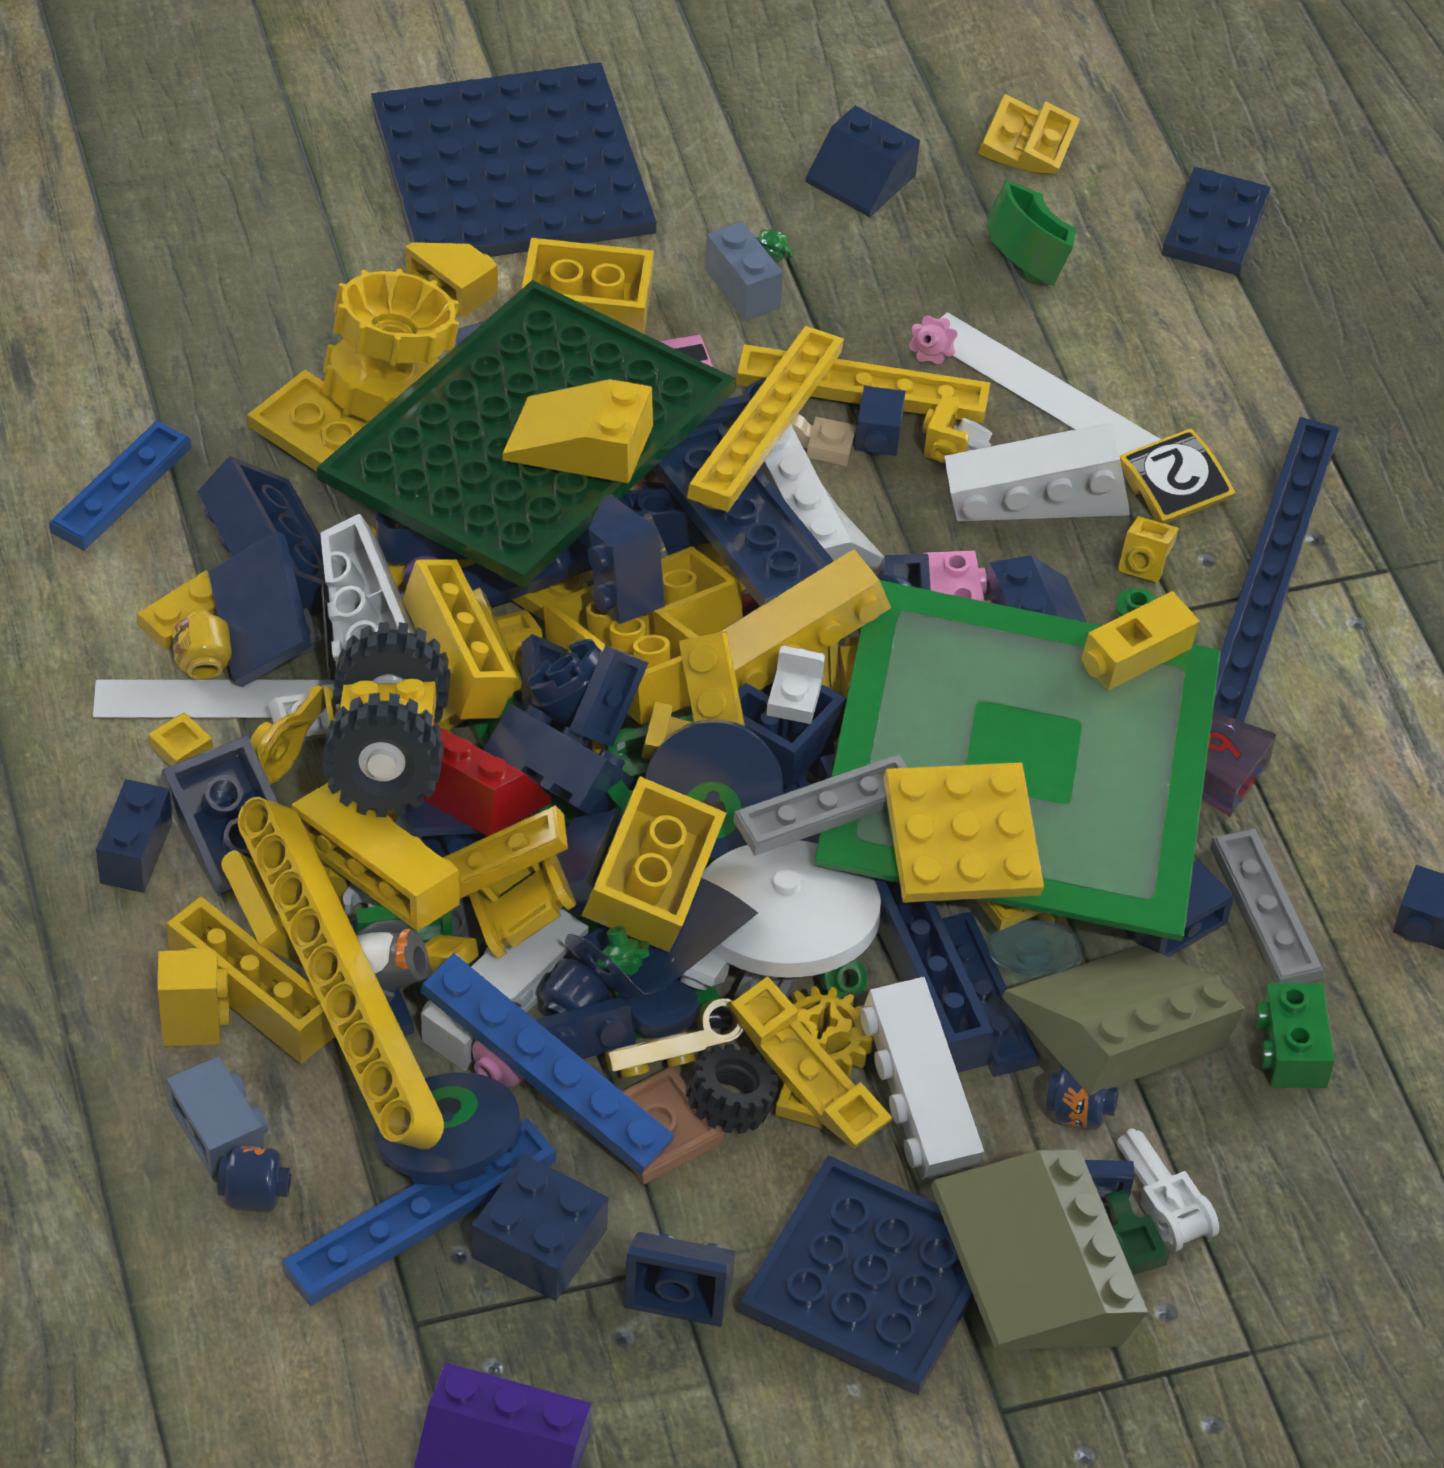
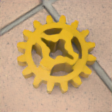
[792,986,873,1078]

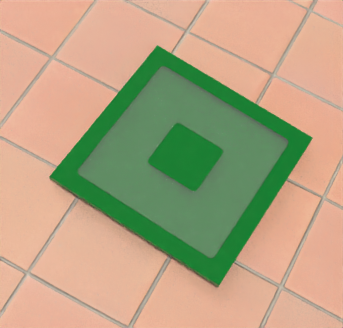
[814,580,1221,941]

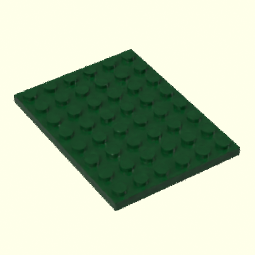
[317,280,736,588]

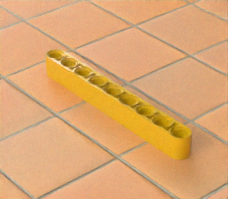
[238,797,444,1149]

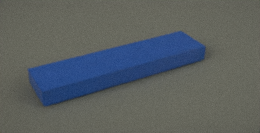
[49,420,191,551]

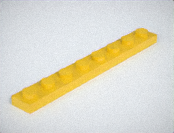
[687,326,844,512]

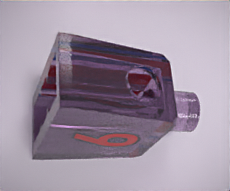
[1202,712,1276,817]

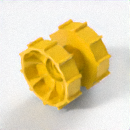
[322,269,459,421]

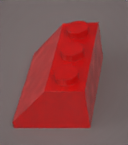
[423,722,551,836]

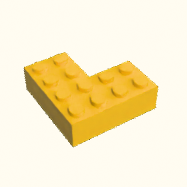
[543,547,743,725]

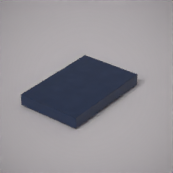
[208,531,312,687]

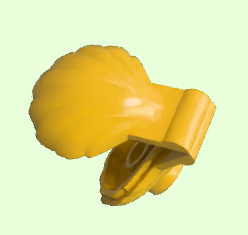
[250,686,337,785]

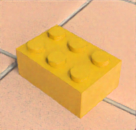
[521,238,654,334]
[582,777,726,952]

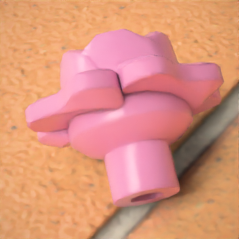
[909,315,958,365]

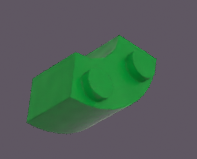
[987,179,1076,287]

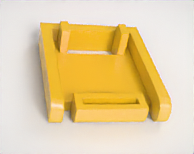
[221,850,303,967]
[469,855,577,959]

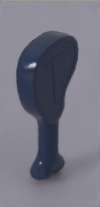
[627,980,699,1037]

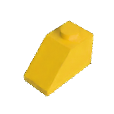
[405,243,498,318]

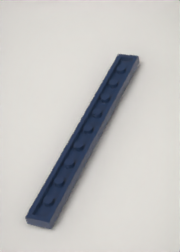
[1210,417,1340,742]

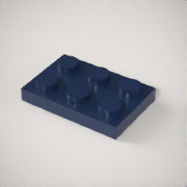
[1162,167,1271,276]

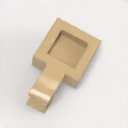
[791,414,857,466]

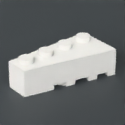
[944,422,1130,521]

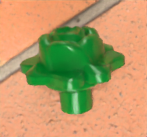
[755,229,794,262]
[596,926,650,975]

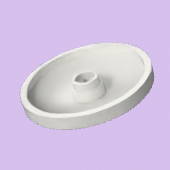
[701,840,881,978]

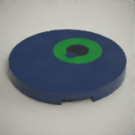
[645,719,783,858]
[374,1073,522,1185]

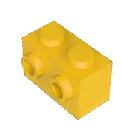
[158,948,230,1046]

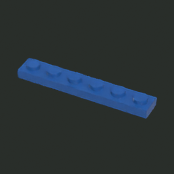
[420,953,675,1175]
[282,1118,556,1306]

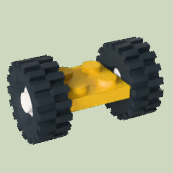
[322,621,450,818]

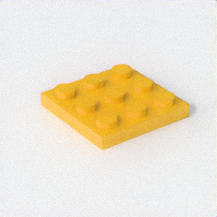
[883,763,1044,903]

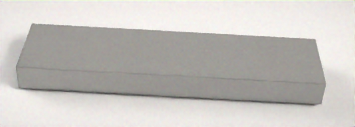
[733,754,908,856]
[1211,829,1323,983]

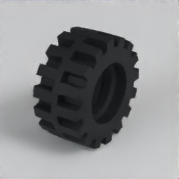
[686,1044,779,1134]

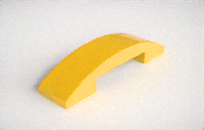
[730,976,892,1149]

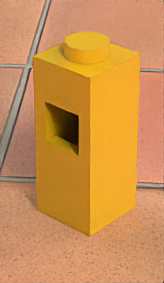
[1081,591,1200,691]

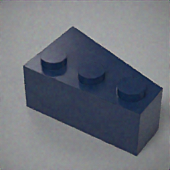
[483,704,635,815]

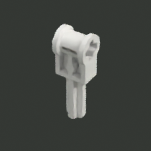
[1117,1128,1219,1253]

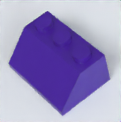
[414,1362,592,1468]

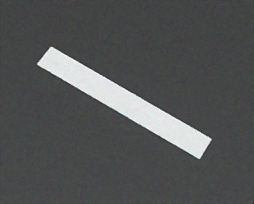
[940,312,1161,455]
[93,680,334,718]

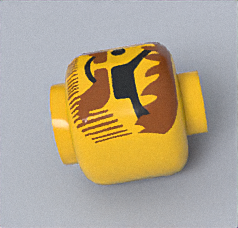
[172,611,232,680]

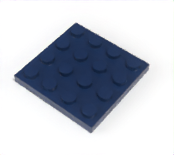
[739,1155,974,1395]

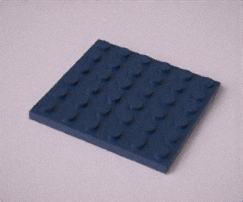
[371,62,657,257]

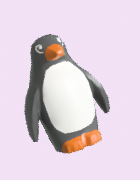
[356,920,433,1002]

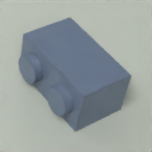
[705,221,783,321]
[166,1056,268,1177]

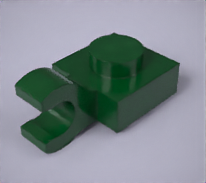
[1104,1189,1169,1275]

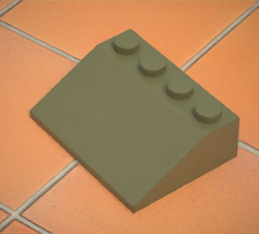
[1002,945,1245,1096]
[931,1150,1148,1350]

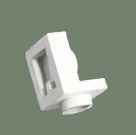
[766,646,825,724]

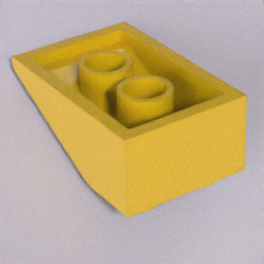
[502,379,653,483]

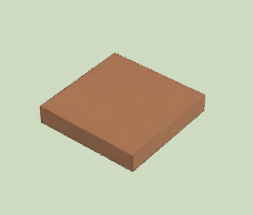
[622,1066,725,1185]

